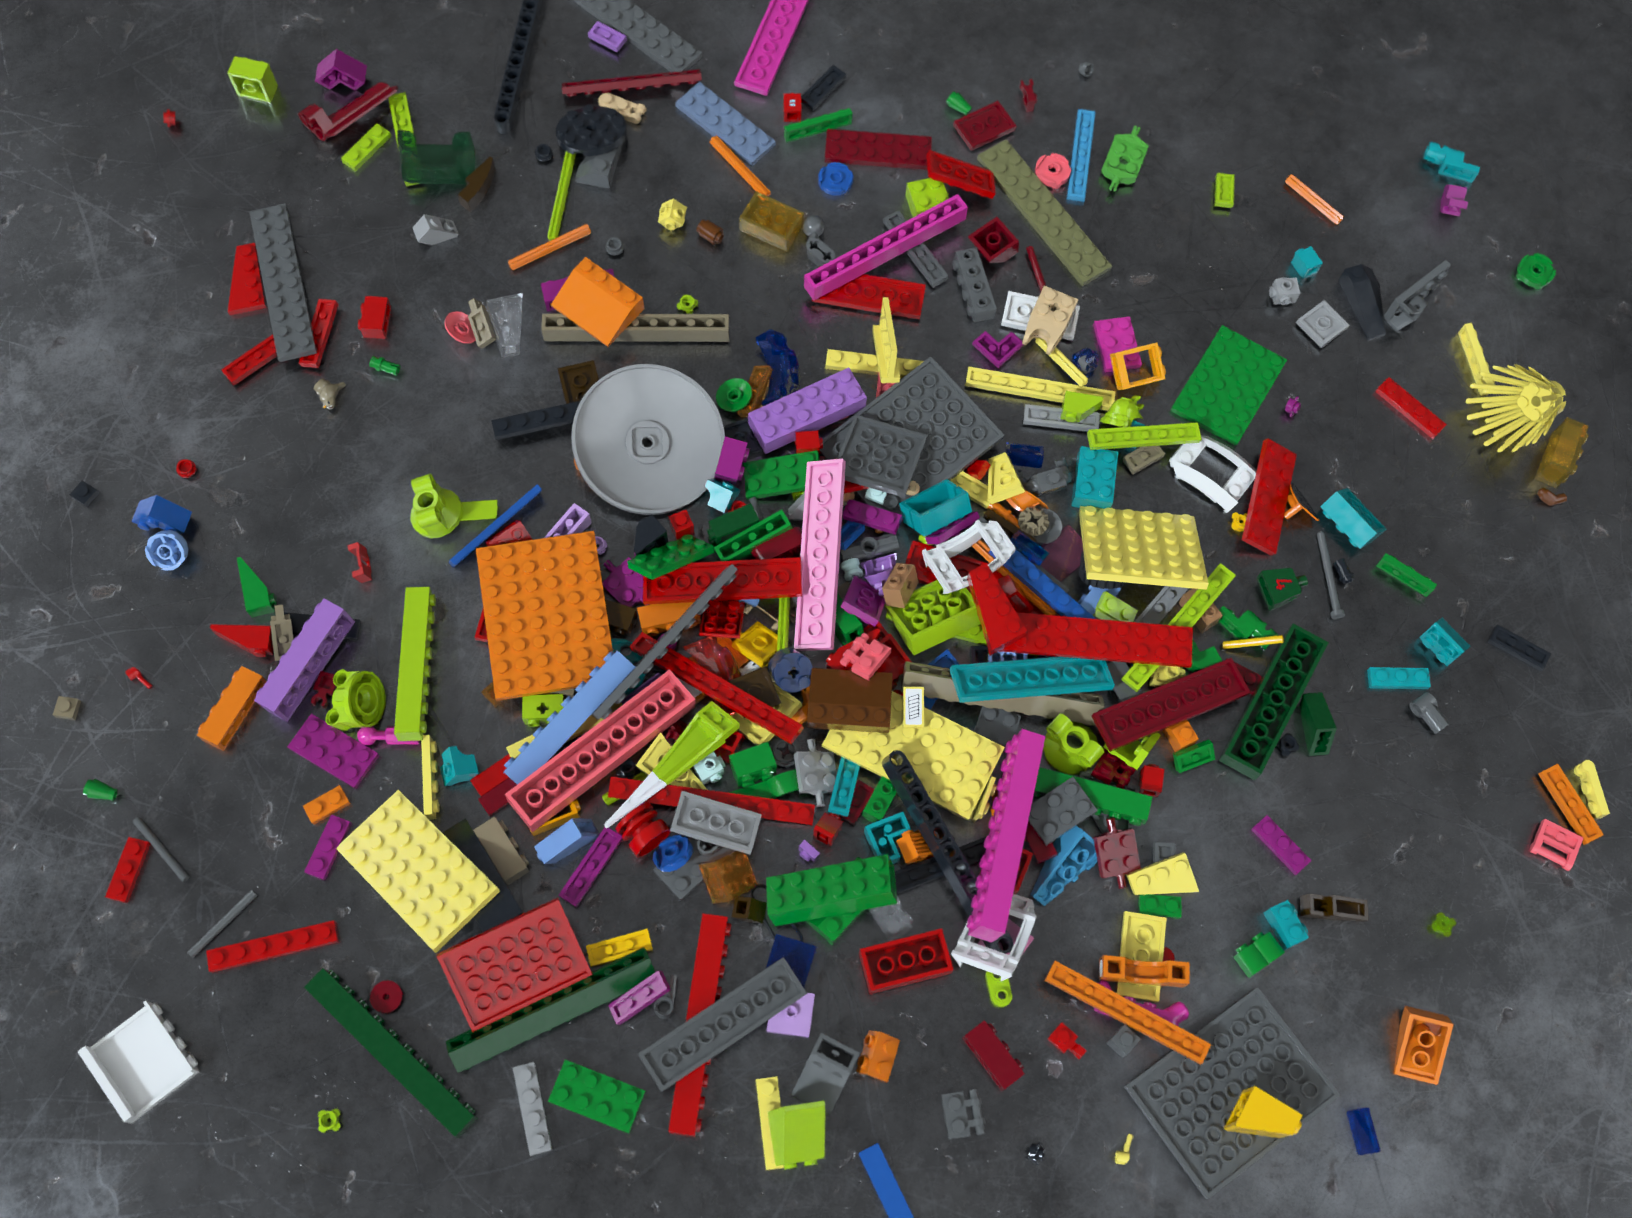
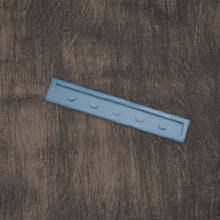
[1067,109,1096,202]

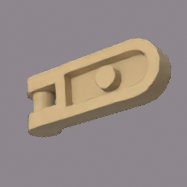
[598,93,647,124]

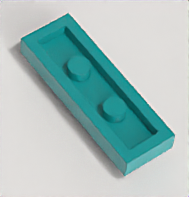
[1367,667,1431,689]
[828,756,860,817]

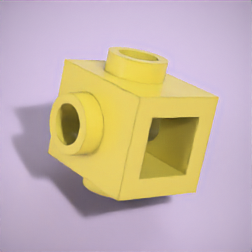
[658,198,687,231]

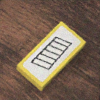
[903,687,924,728]

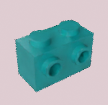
[1263,900,1309,951]

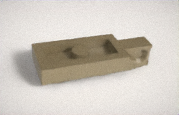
[468,298,497,349]
[270,604,294,661]

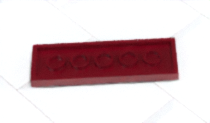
[825,129,932,170]

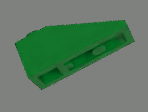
[237,557,277,618]

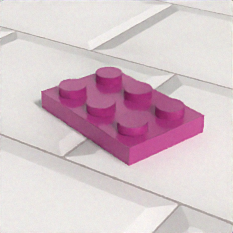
[1093,317,1142,372]

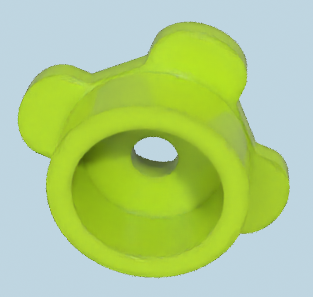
[677,295,698,314]
[318,1108,341,1133]

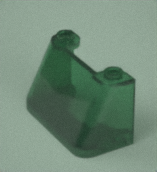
[397,130,475,184]

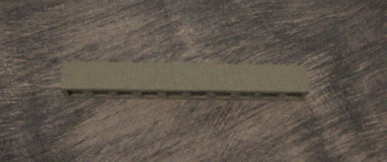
[541,314,729,342]
[901,661,1104,726]

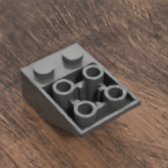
[791,1033,860,1115]

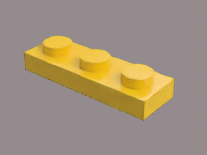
[586,929,653,968]

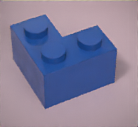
[132,495,192,534]

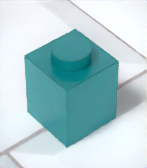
[1291,246,1323,279]

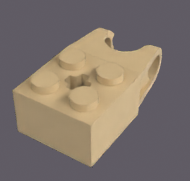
[1022,286,1078,355]

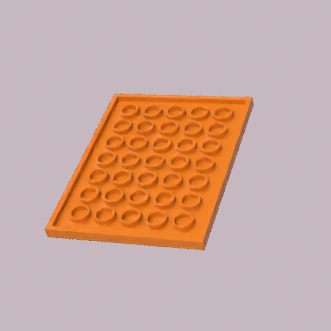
[476,531,613,701]

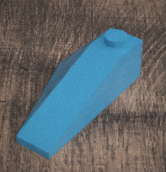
[1030,826,1097,906]

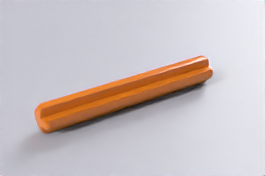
[1285,174,1344,225]

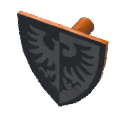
[1284,483,1319,521]

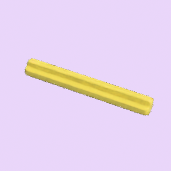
[1035,338,1088,387]

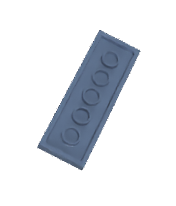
[676,82,776,167]

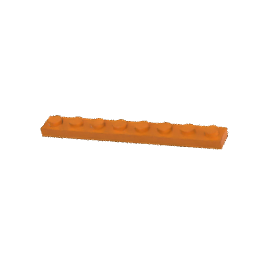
[1044,961,1211,1065]

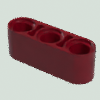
[751,527,802,560]

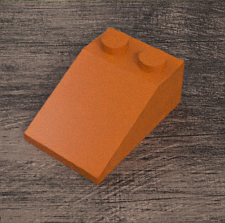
[1393,1006,1454,1085]

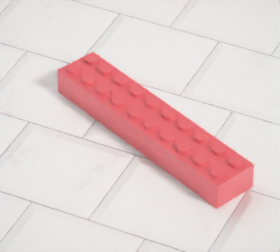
[505,669,695,832]

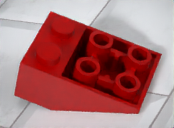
[699,600,745,639]

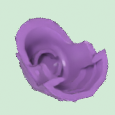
[860,553,897,596]

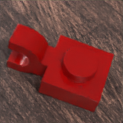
[1048,1022,1087,1060]

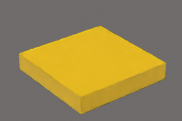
[732,621,778,668]

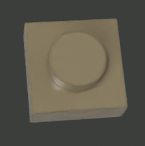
[53,696,81,720]

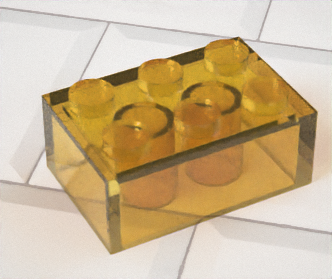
[739,191,804,252]
[1535,417,1589,488]

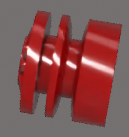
[615,802,671,858]

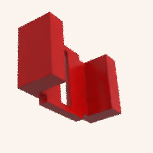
[347,542,372,583]

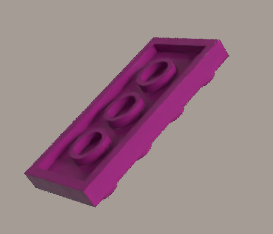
[287,714,380,789]

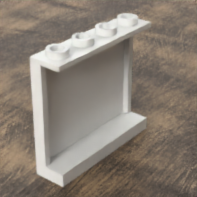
[77,1001,200,1123]

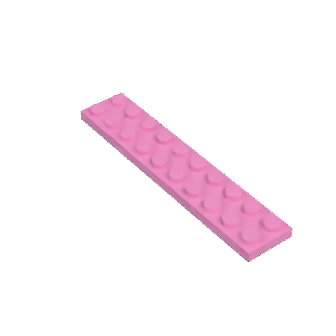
[794,459,846,651]

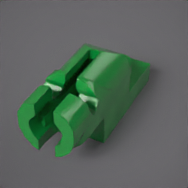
[1219,605,1279,649]

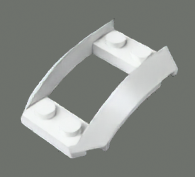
[1169,435,1257,513]
[922,520,1015,594]
[951,894,1036,981]

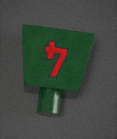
[1256,568,1308,611]

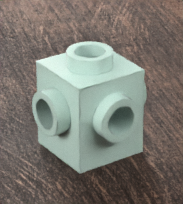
[693,752,725,785]

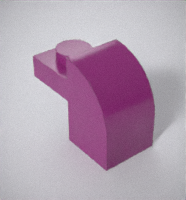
[1440,184,1468,216]

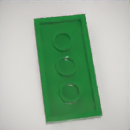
[743,450,820,500]
[627,535,714,580]
[548,1060,646,1134]

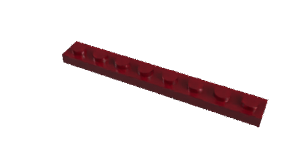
[562,69,702,96]

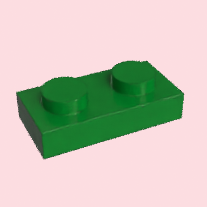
[1173,739,1215,773]
[1138,894,1182,919]

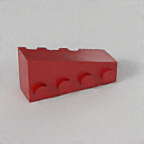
[967,563,1027,656]

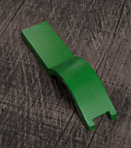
[728,769,799,799]

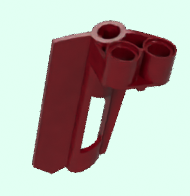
[298,82,398,141]

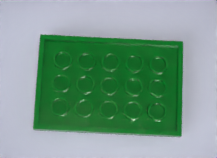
[1170,325,1287,446]

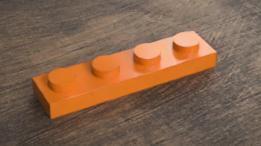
[1538,764,1604,845]

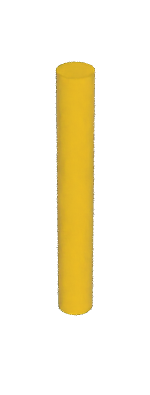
[1222,635,1284,649]

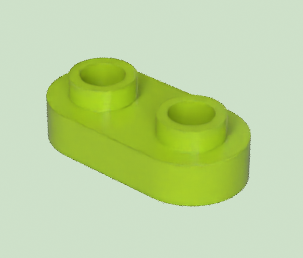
[985,971,1012,1008]

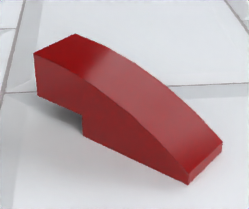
[863,621,911,676]

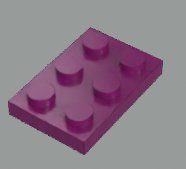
[841,575,885,626]

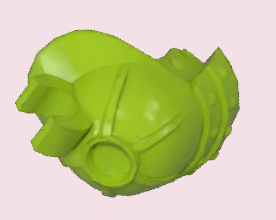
[1100,395,1144,427]

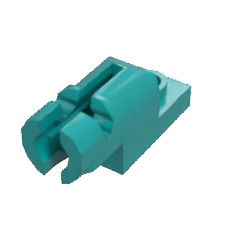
[1423,141,1480,183]

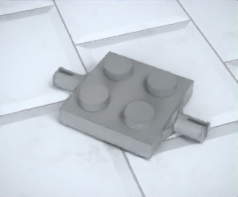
[794,739,837,807]

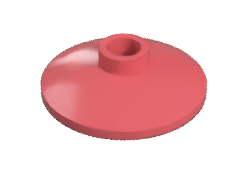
[444,311,476,344]

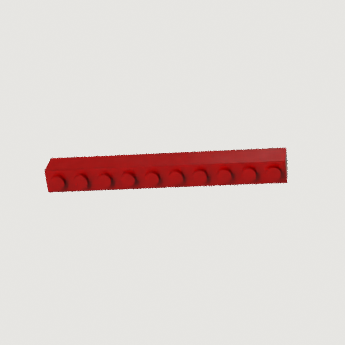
[668,913,731,1137]

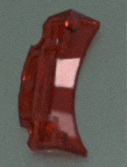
[683,636,742,716]

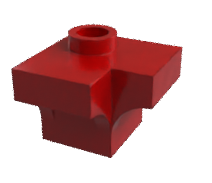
[714,731,745,763]

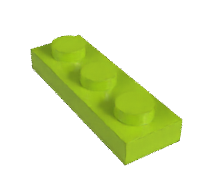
[341,124,392,171]

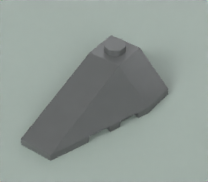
[575,136,625,189]

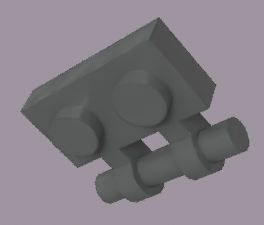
[941,1089,986,1140]

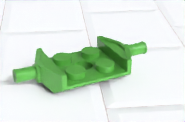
[1101,126,1149,192]

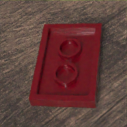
[953,101,1016,151]

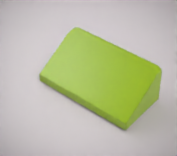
[460,500,499,522]

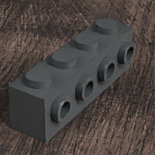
[952,247,997,322]

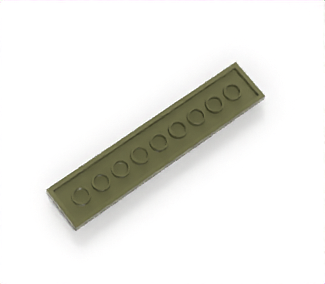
[977,139,1112,287]

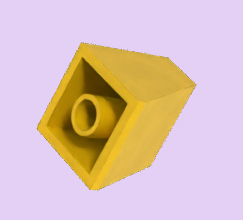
[1224,1086,1302,1138]

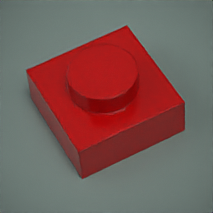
[965,460,991,480]

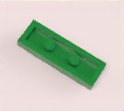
[1376,553,1437,597]

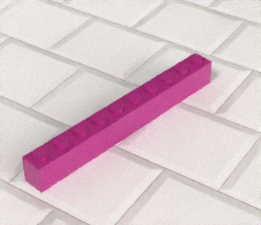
[804,194,968,300]

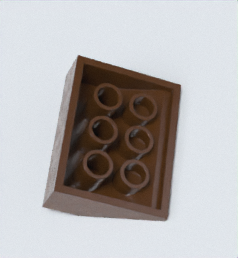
[807,668,893,733]

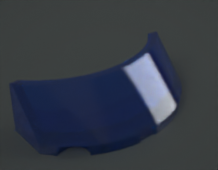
[755,329,800,406]

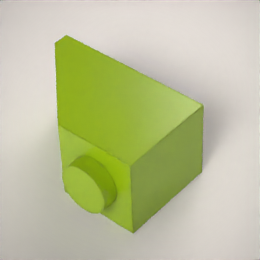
[1060,391,1103,422]

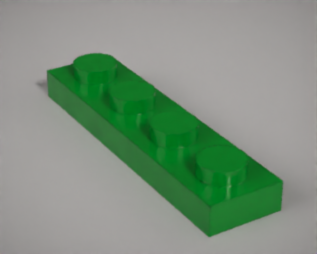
[784,108,853,143]

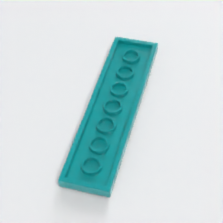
[950,657,1115,703]

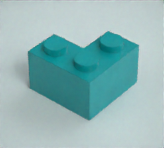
[864,812,911,864]

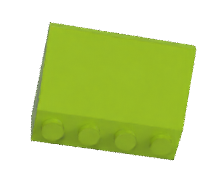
[884,580,981,655]

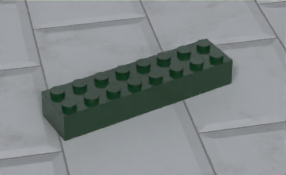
[1219,623,1329,780]

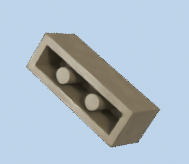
[473,816,529,885]

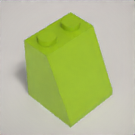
[768,1101,825,1170]

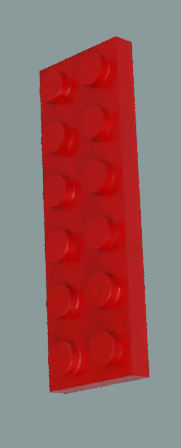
[812,267,926,319]
[1242,438,1297,556]

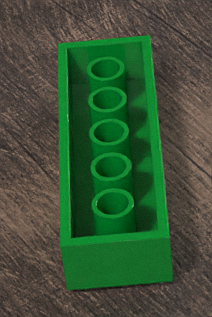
[766,854,898,926]

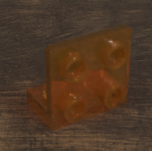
[699,850,758,904]

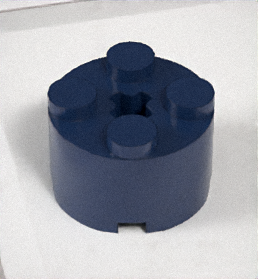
[768,648,813,692]

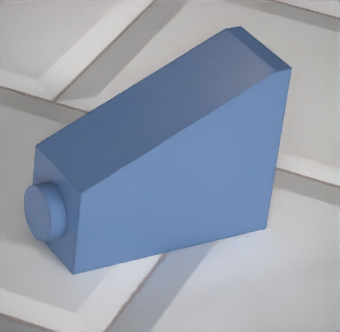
[534,818,600,864]

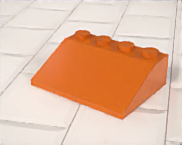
[551,257,644,347]

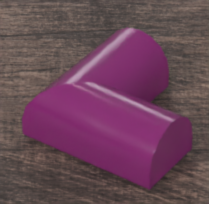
[972,331,1024,369]

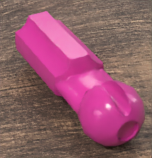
[357,726,420,745]

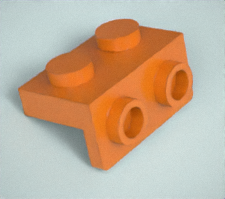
[856,1030,900,1082]

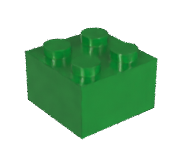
[729,742,776,788]

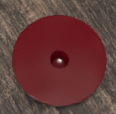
[370,980,402,1013]

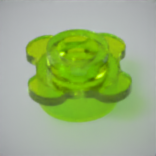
[1431,912,1456,937]

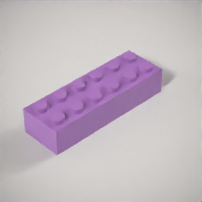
[748,368,867,454]
[254,599,355,722]

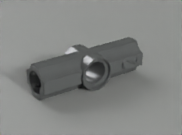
[840,534,899,562]

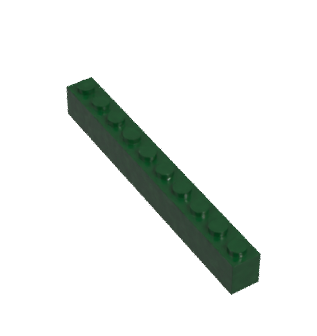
[445,947,655,1073]
[304,968,477,1138]

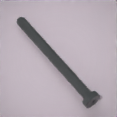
[1317,531,1345,619]

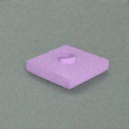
[767,993,815,1038]

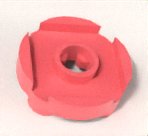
[1035,153,1071,189]

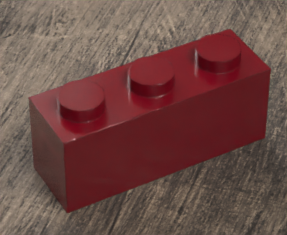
[962,1020,1025,1091]

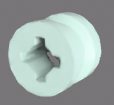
[840,558,863,581]

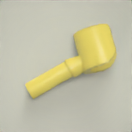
[1115,1134,1133,1165]

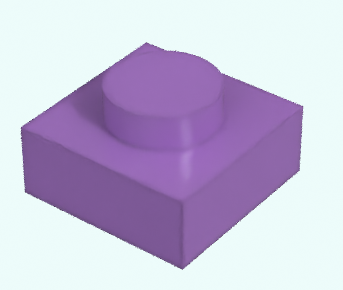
[799,840,820,863]

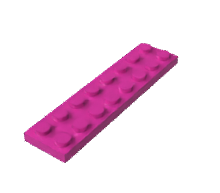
[734,0,809,96]

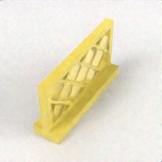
[872,298,900,383]

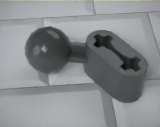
[802,215,836,267]

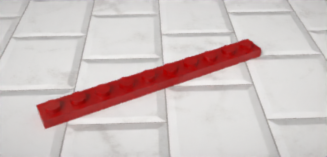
[630,632,804,745]
[608,777,815,825]

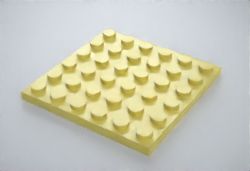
[1079,506,1209,590]

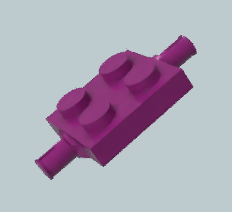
[602,557,649,608]

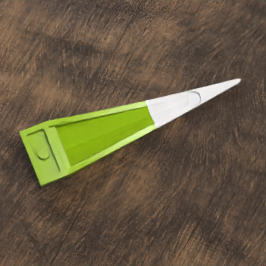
[605,701,740,828]

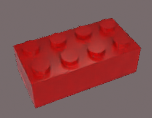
[859,928,953,995]

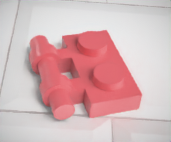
[840,633,891,681]

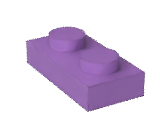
[588,21,627,52]

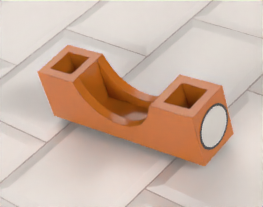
[1099,955,1190,988]

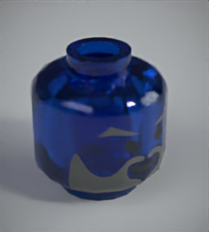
[1071,348,1099,375]

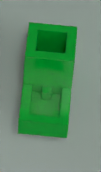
[1184,639,1222,673]

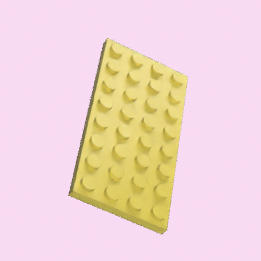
[822,691,1005,821]
[336,790,500,953]

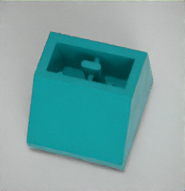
[1419,617,1471,666]

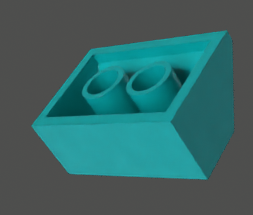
[1320,488,1387,549]

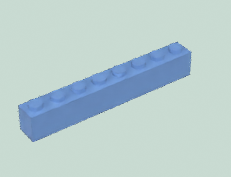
[504,650,635,785]

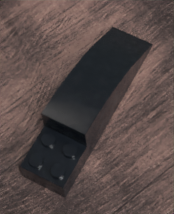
[443,818,524,932]

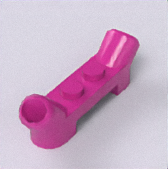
[1094,981,1189,1027]

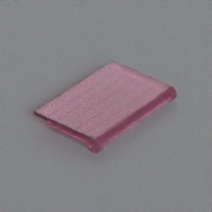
[1030,525,1083,582]

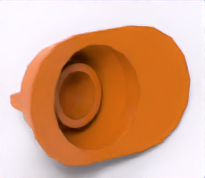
[1006,489,1049,511]

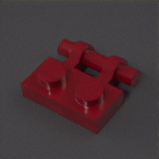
[1091,749,1136,789]

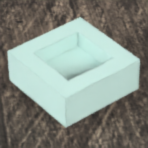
[865,488,888,505]

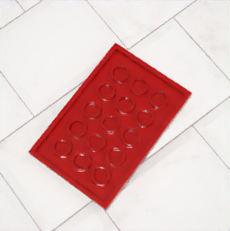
[437,898,593,1032]

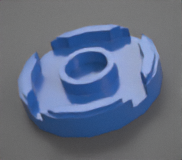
[818,162,853,195]
[653,835,693,872]

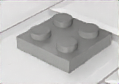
[1296,300,1349,348]

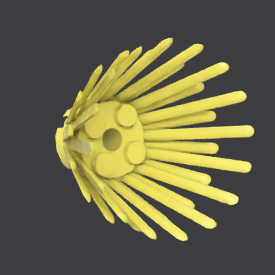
[1466,364,1566,452]

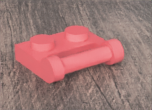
[1529,819,1583,871]

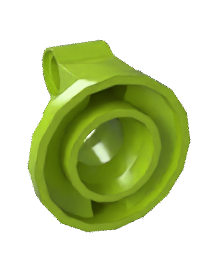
[410,473,463,539]
[325,669,386,731]
[1043,713,1104,776]

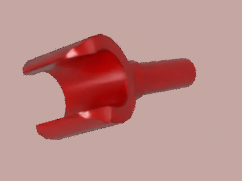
[125,667,152,689]

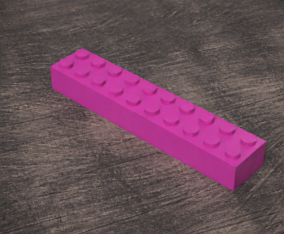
[967,729,1046,942]

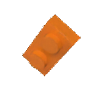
[303,785,351,825]

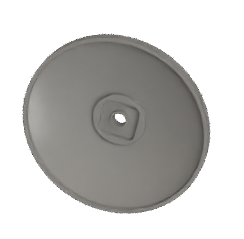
[571,364,725,515]

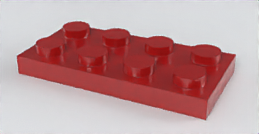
[926,150,996,199]

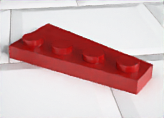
[228,243,267,315]

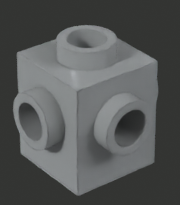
[1269,277,1300,305]

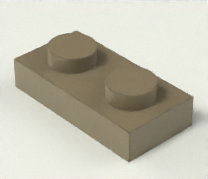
[1122,446,1165,474]

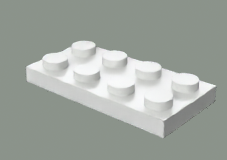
[1001,291,1080,341]

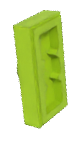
[1214,173,1235,208]

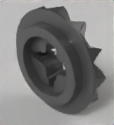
[770,737,801,767]

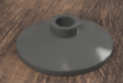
[1029,508,1062,544]

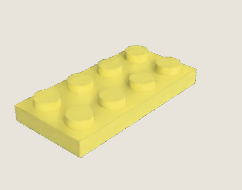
[1116,911,1167,1003]

